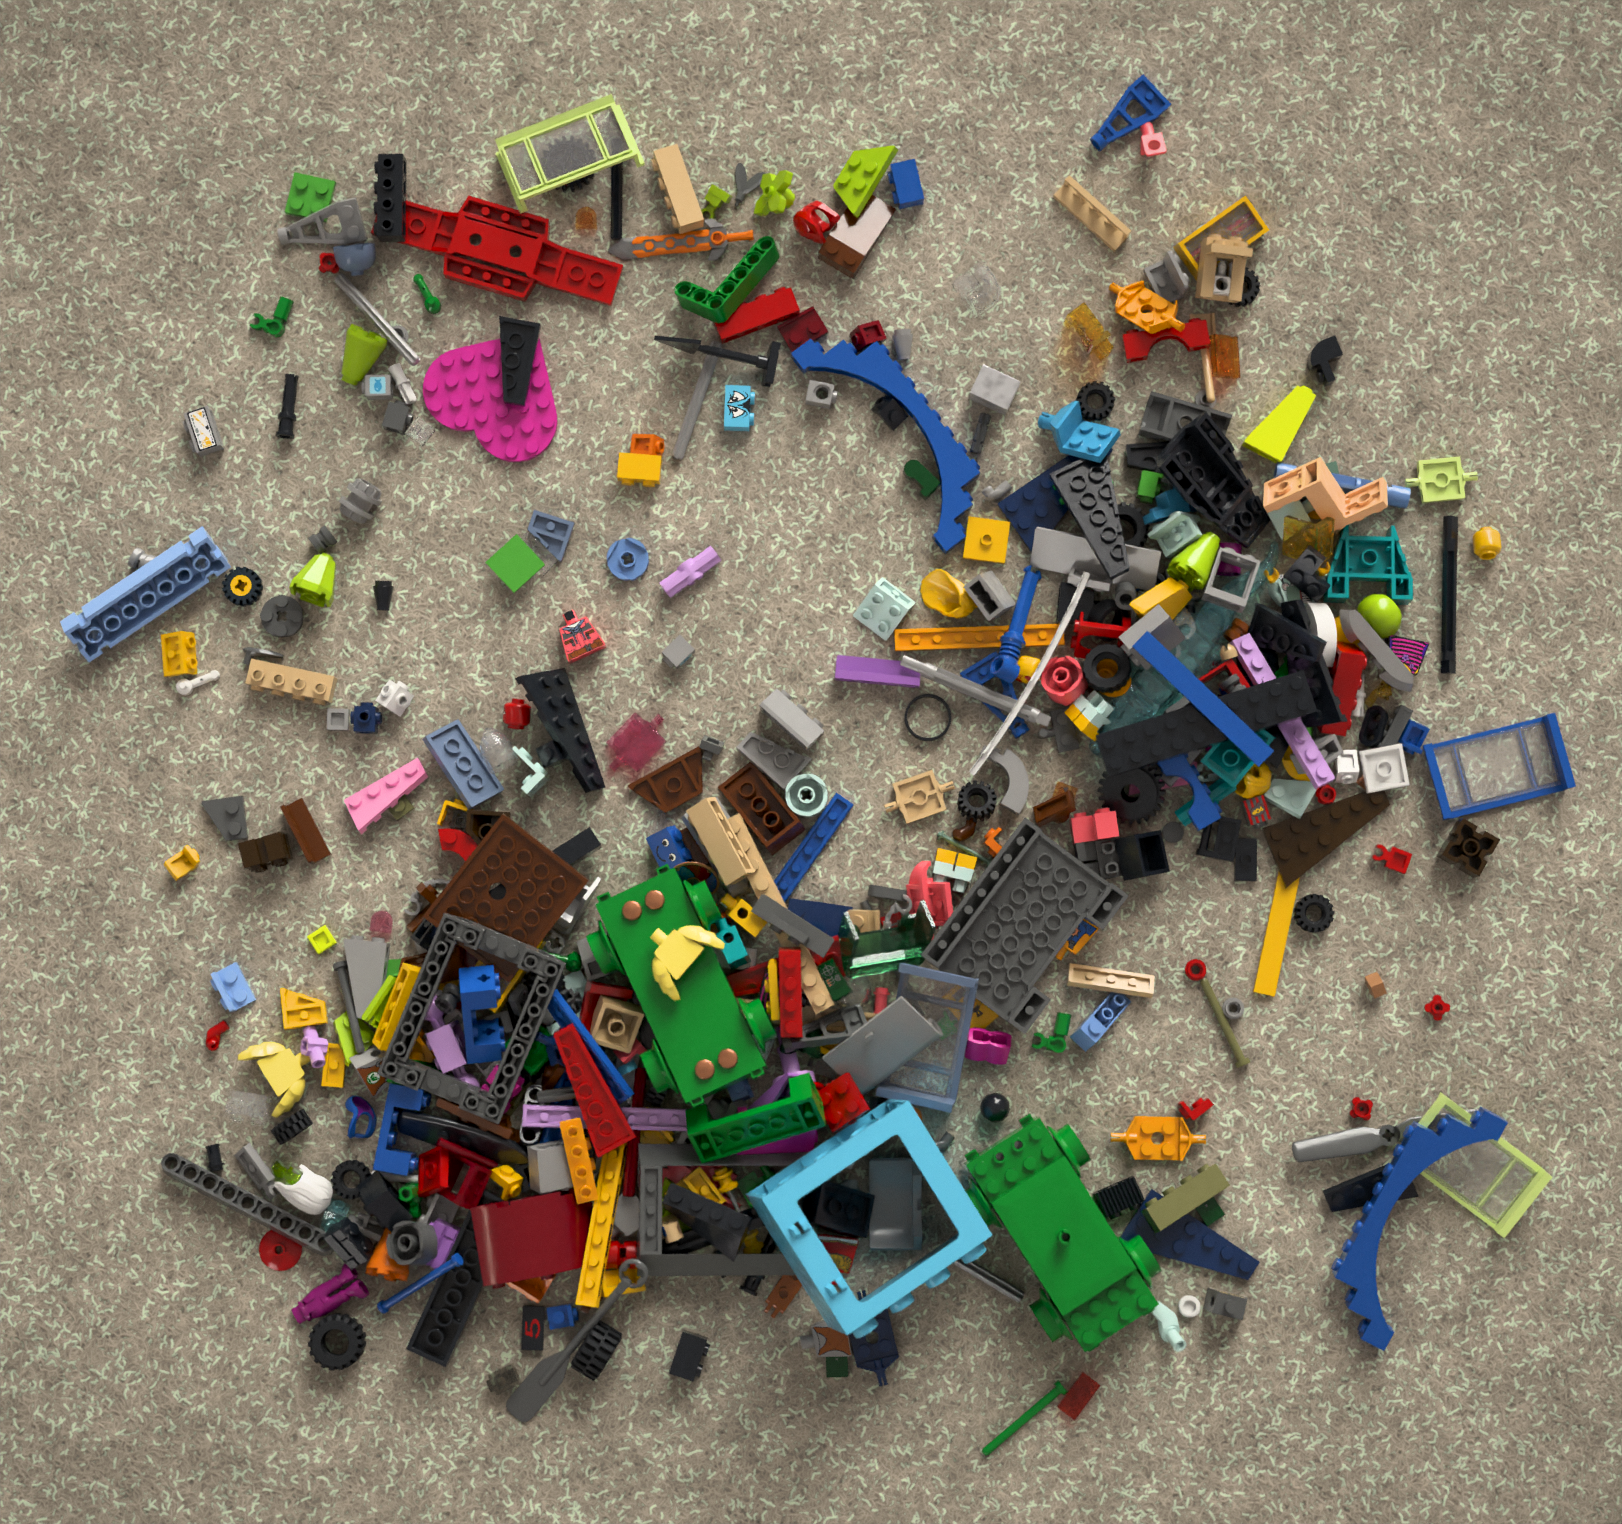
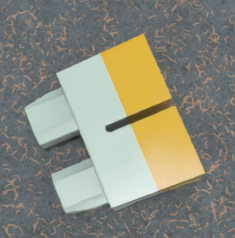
[1064,690,1114,742]
[932,848,977,893]

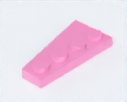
[344,758,428,835]

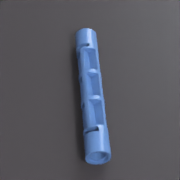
[1273,462,1411,509]

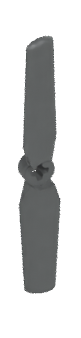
[1292,1109,1479,1163]

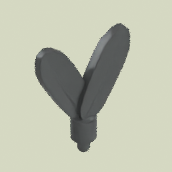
[735,163,766,207]

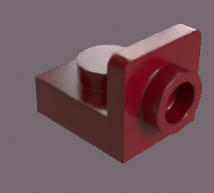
[850,320,887,352]

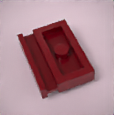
[777,306,828,352]

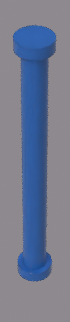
[377,1253,464,1314]

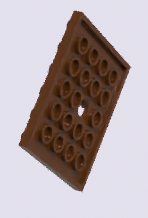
[423,813,589,983]

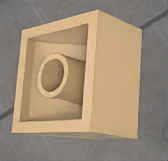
[590,994,644,1054]

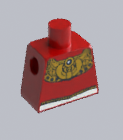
[818,1233,859,1285]

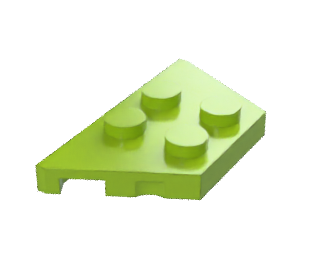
[833,145,898,218]

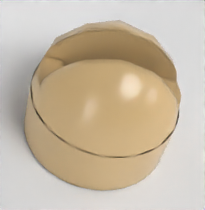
[1220,644,1238,661]

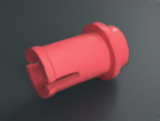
[873,987,890,1014]

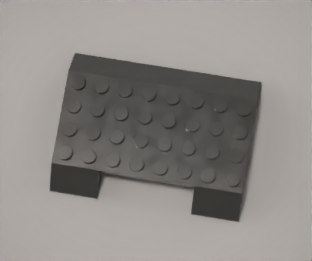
[921,818,1129,1034]

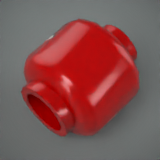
[503,698,531,729]

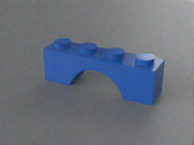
[1157,754,1222,832]

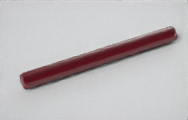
[623,1068,647,1197]

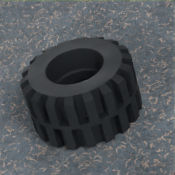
[1117,502,1150,547]
[308,1313,366,1371]
[571,1320,622,1381]

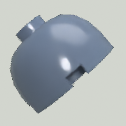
[333,243,376,276]

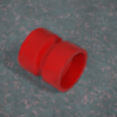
[606,1241,637,1269]

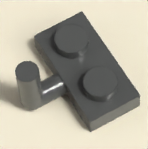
[1037,707,1080,753]

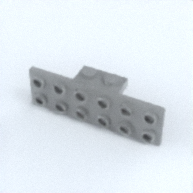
[1030,527,1161,592]

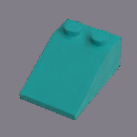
[1200,730,1275,788]

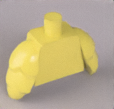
[650,925,725,1001]
[238,1042,310,1118]

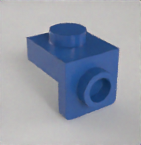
[1398,719,1430,755]

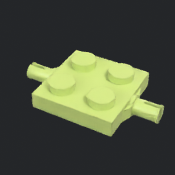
[1405,456,1478,503]

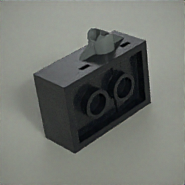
[802,1179,875,1238]

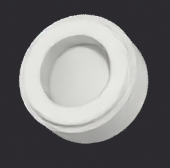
[1178,1295,1200,1318]

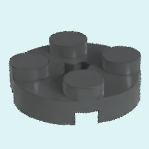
[260,595,304,638]

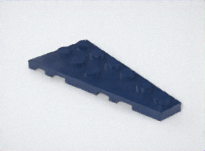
[997,448,1113,554]
[1120,1189,1260,1280]

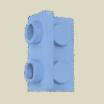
[210,962,256,1012]

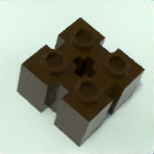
[1437,818,1500,878]
[238,832,293,873]

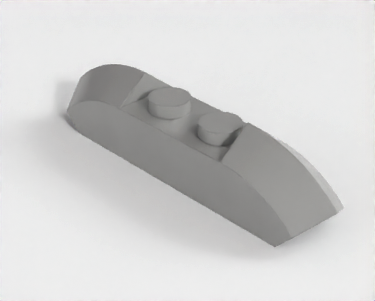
[1340,609,1414,692]

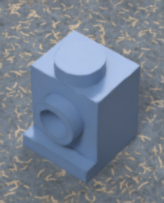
[727,1079,754,1102]

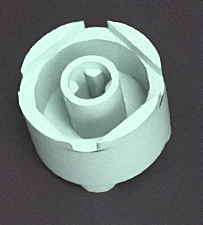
[785,774,828,818]

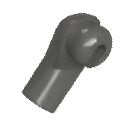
[934,1131,955,1153]

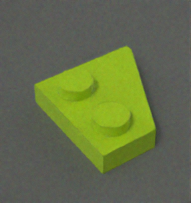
[333,1011,375,1067]

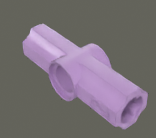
[660,546,721,598]

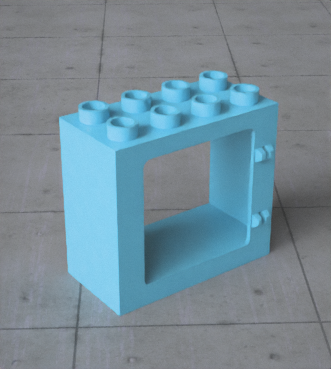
[745,1099,992,1339]

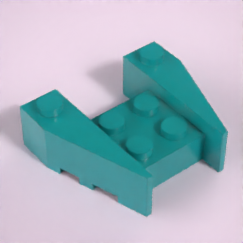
[1323,525,1413,605]

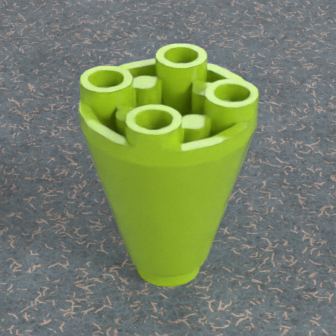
[341,324,388,386]
[1166,532,1220,592]

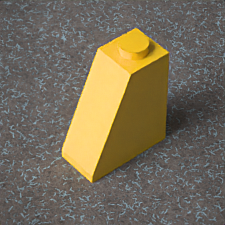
[1129,577,1192,620]

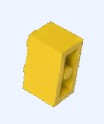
[617,452,662,487]

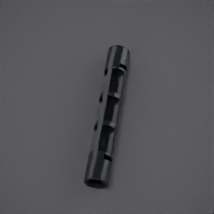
[662,1207,765,1254]

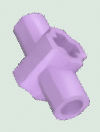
[300,1026,328,1068]

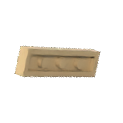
[1067,963,1155,998]

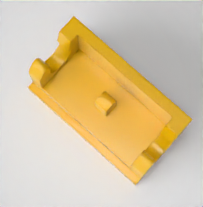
[601,1268,646,1297]

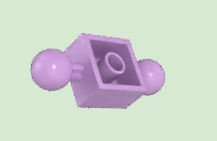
[425,995,480,1088]

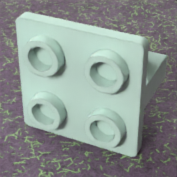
[1147,511,1202,558]

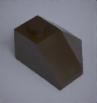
[466,809,511,845]

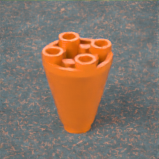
[365,1228,409,1282]

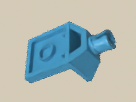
[1038,400,1121,463]

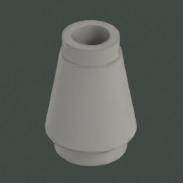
[892,329,913,360]

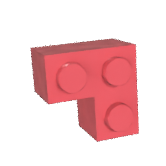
[1069,808,1119,845]

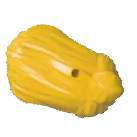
[920,569,978,619]

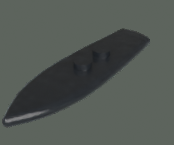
[397,1110,528,1165]

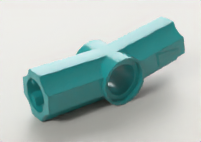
[1174,778,1237,826]

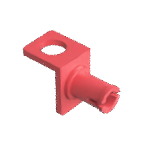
[1140,122,1166,157]

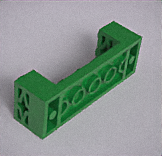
[685,1073,826,1164]

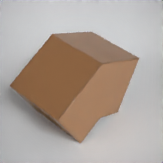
[1365,972,1387,999]

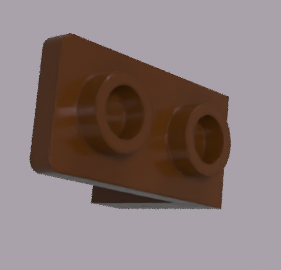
[407,882,439,934]

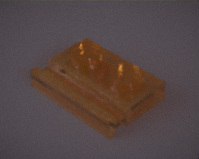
[1209,334,1241,379]

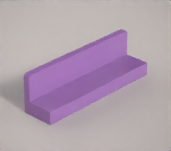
[835,655,920,688]

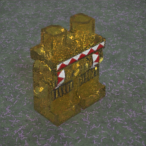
[1063,302,1114,361]

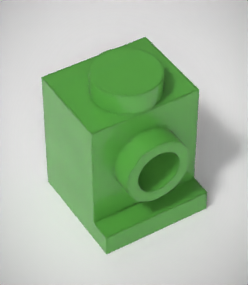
[1136,470,1163,504]

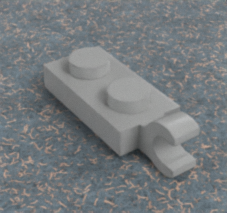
[234,1143,280,1200]

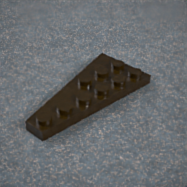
[1262,790,1390,888]

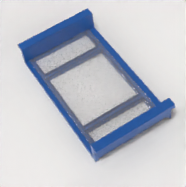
[1423,713,1576,821]

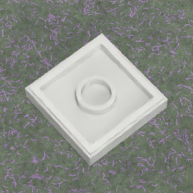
[1359,743,1410,793]

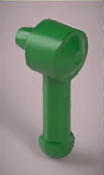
[413,274,441,314]
[543,950,582,972]

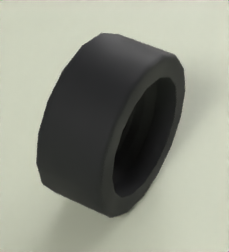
[1088,599,1129,642]

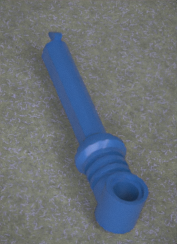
[990,565,1042,683]

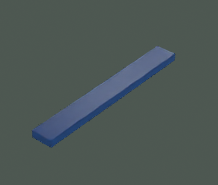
[1132,631,1274,767]

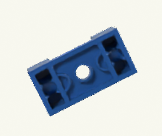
[459,965,506,1064]
[373,1083,432,1176]

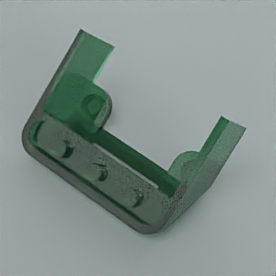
[838,900,936,978]

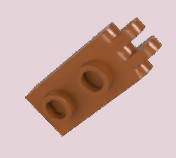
[764,1275,802,1318]

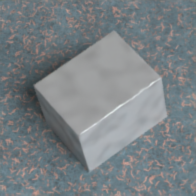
[968,364,1020,416]

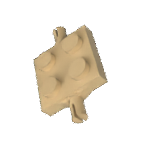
[884,770,955,824]

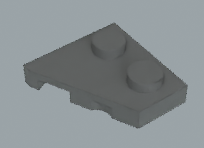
[201,796,248,841]

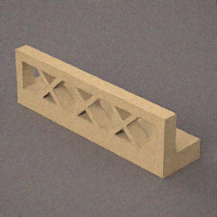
[1053,175,1131,252]

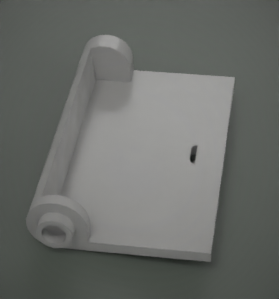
[822,996,943,1096]

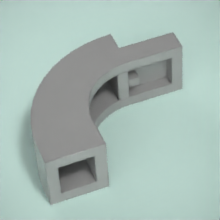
[979,745,1029,815]

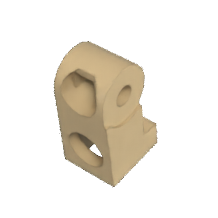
[662,1214,683,1243]

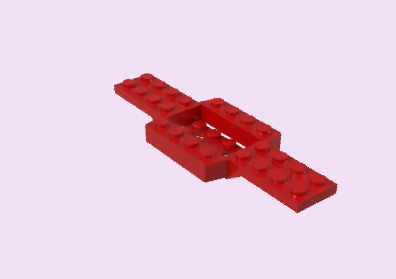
[371,195,624,306]

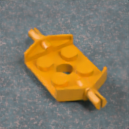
[1109,280,1185,334]
[1110,1116,1206,1161]

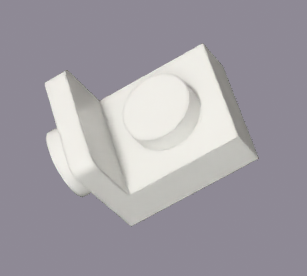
[1335,750,1359,784]

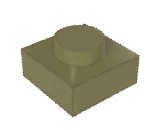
[388,794,415,821]

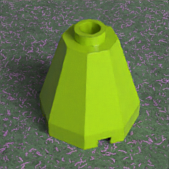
[289,553,336,607]

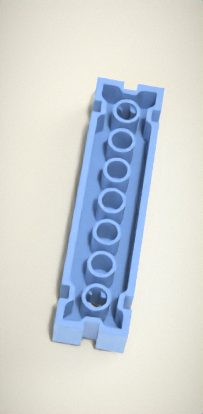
[60,526,231,662]

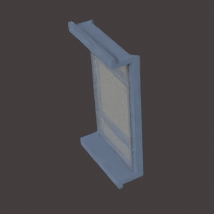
[876,963,979,1113]

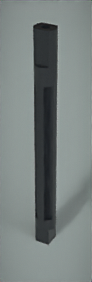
[1441,516,1458,674]

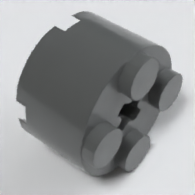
[386,1221,438,1266]

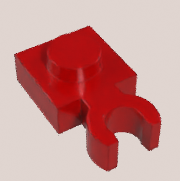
[1371,844,1413,874]

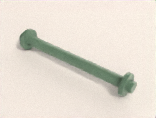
[937,830,993,867]

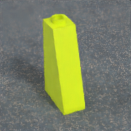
[1241,386,1316,464]

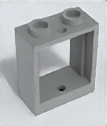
[1201,547,1261,614]

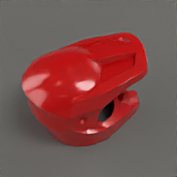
[793,201,840,244]

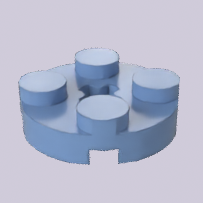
[607,538,649,581]

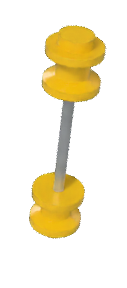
[712,1166,764,1253]

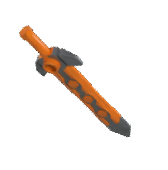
[608,218,754,261]

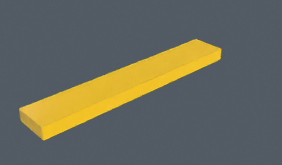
[1253,871,1300,997]

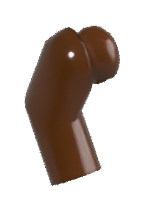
[952,818,977,841]

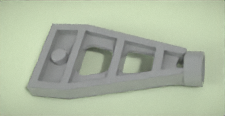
[278,197,367,245]

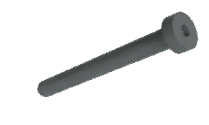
[333,961,365,1054]

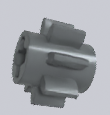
[560,988,582,1014]

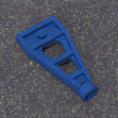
[1090,74,1171,151]
[960,651,1030,739]

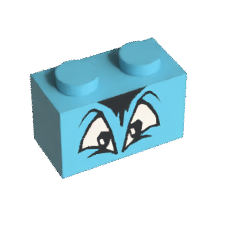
[724,385,755,431]

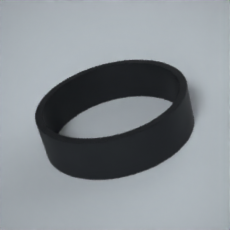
[904,694,952,741]

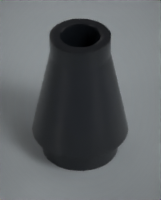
[373,581,394,611]

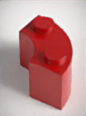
[438,828,478,861]

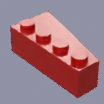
[1317,641,1367,737]

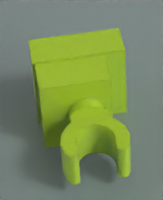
[701,184,733,219]

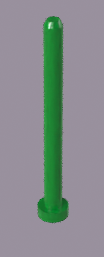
[982,1380,1068,1456]

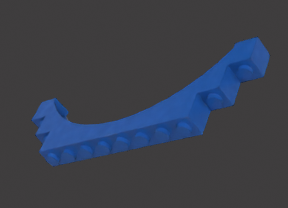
[791,339,980,554]
[1331,1106,1508,1351]

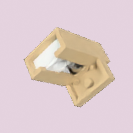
[1195,234,1253,303]

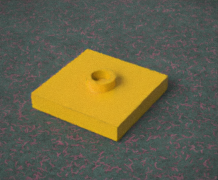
[963,516,1010,564]

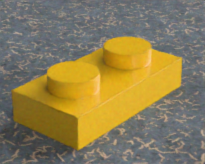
[321,1043,346,1088]

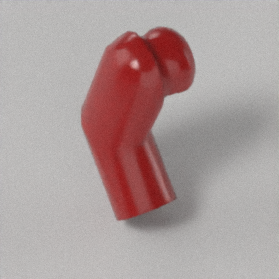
[205,1020,230,1051]

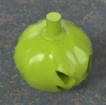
[1357,594,1402,639]

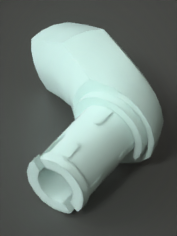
[1151,1301,1186,1352]

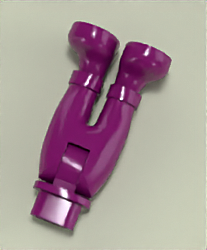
[291,1263,369,1324]

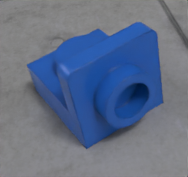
[546,1303,579,1330]

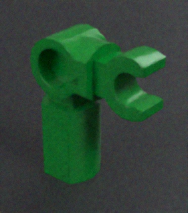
[249,296,294,337]
[1032,1012,1072,1053]
[399,1183,422,1218]

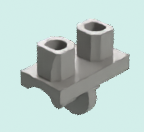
[348,1212,384,1246]

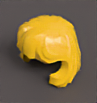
[1235,762,1272,799]

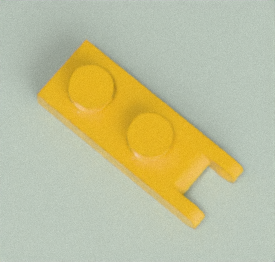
[765,958,780,1020]

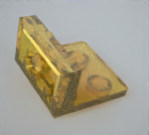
[1282,515,1335,563]

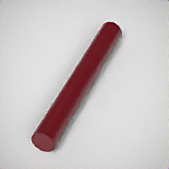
[437,1137,498,1169]

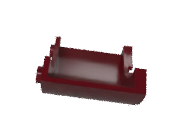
[470,1187,593,1289]

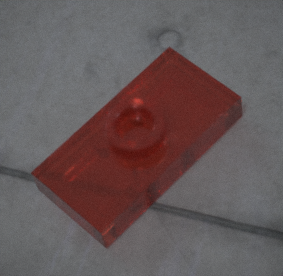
[1057,1371,1101,1421]

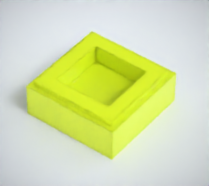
[307,925,337,955]

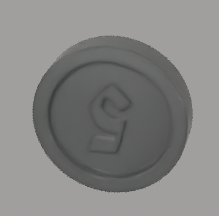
[1162,822,1184,843]

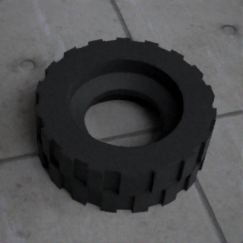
[1083,644,1131,693]

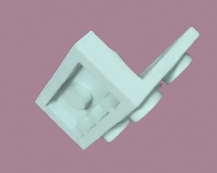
[853,577,916,640]
[512,746,549,797]

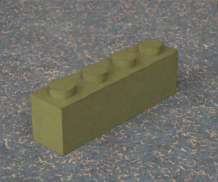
[1141,1163,1230,1233]

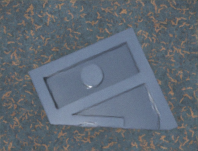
[527,510,575,562]

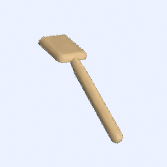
[1190,313,1216,403]

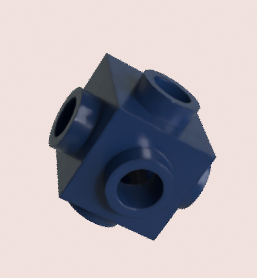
[350,702,382,734]

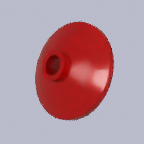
[259,1227,302,1271]

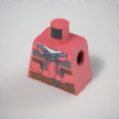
[559,610,606,664]

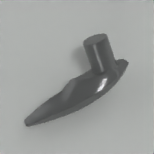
[243,647,284,665]

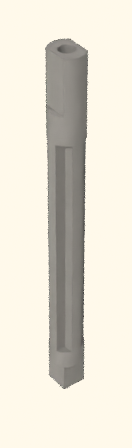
[900,655,1051,727]

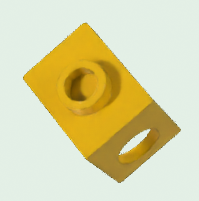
[437,799,474,826]

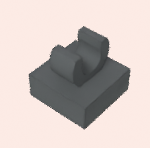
[699,735,725,761]

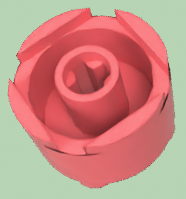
[1041,656,1088,706]

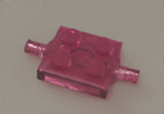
[606,712,666,773]

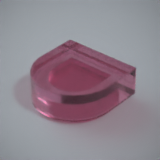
[370,911,393,933]

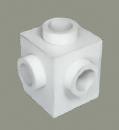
[375,679,414,717]

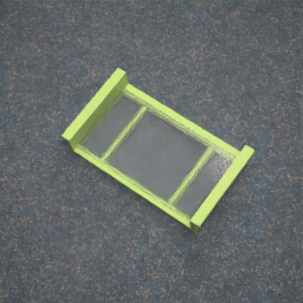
[495,94,645,214]
[1419,1092,1552,1238]

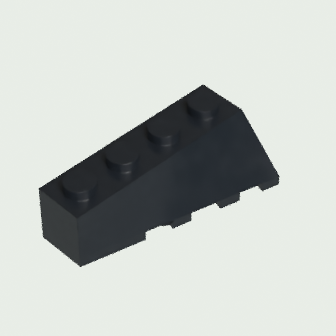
[662,1183,752,1262]

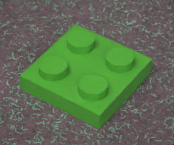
[285,172,336,223]

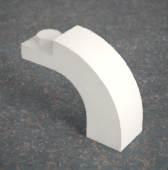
[1305,602,1337,667]

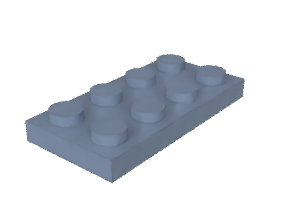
[422,719,504,810]

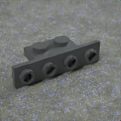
[751,894,834,958]

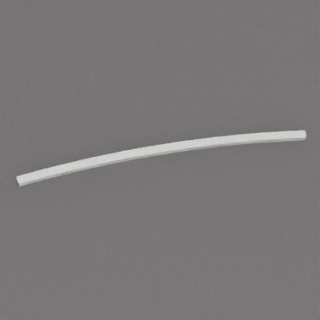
[969,571,1091,776]

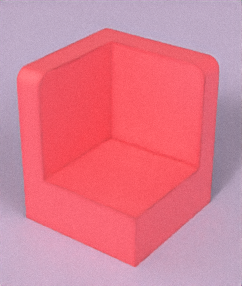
[613,1038,647,1064]

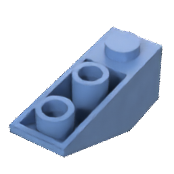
[1070,992,1131,1052]

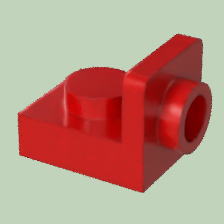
[1178,1097,1214,1121]

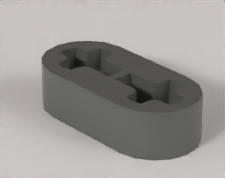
[868,885,908,902]

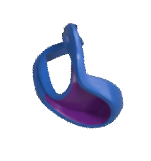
[345,1095,377,1138]

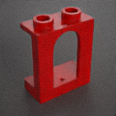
[1070,612,1131,659]

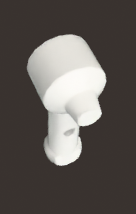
[176,670,220,696]

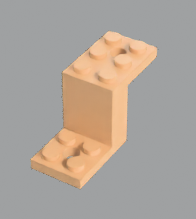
[1263,457,1388,533]

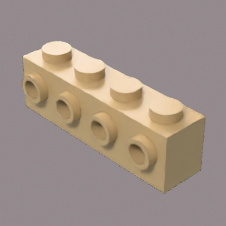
[651,144,704,234]
[245,659,337,706]
[686,797,755,886]

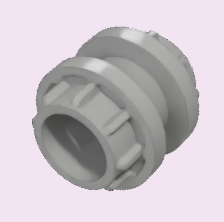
[339,478,382,524]

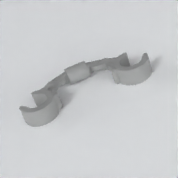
[404,879,451,916]
[883,894,912,959]

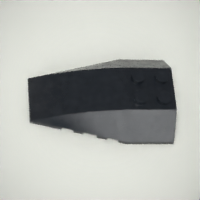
[1156,412,1270,548]

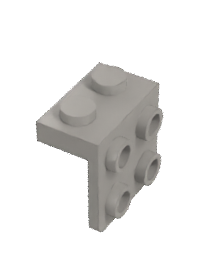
[1143,250,1190,303]

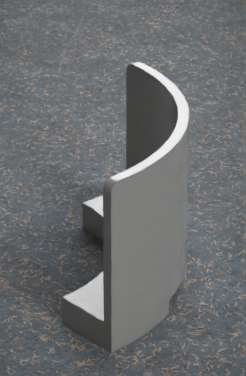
[869,1158,922,1250]

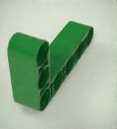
[674,236,780,323]

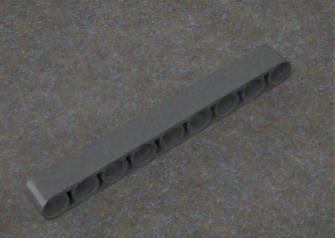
[161,1153,333,1256]

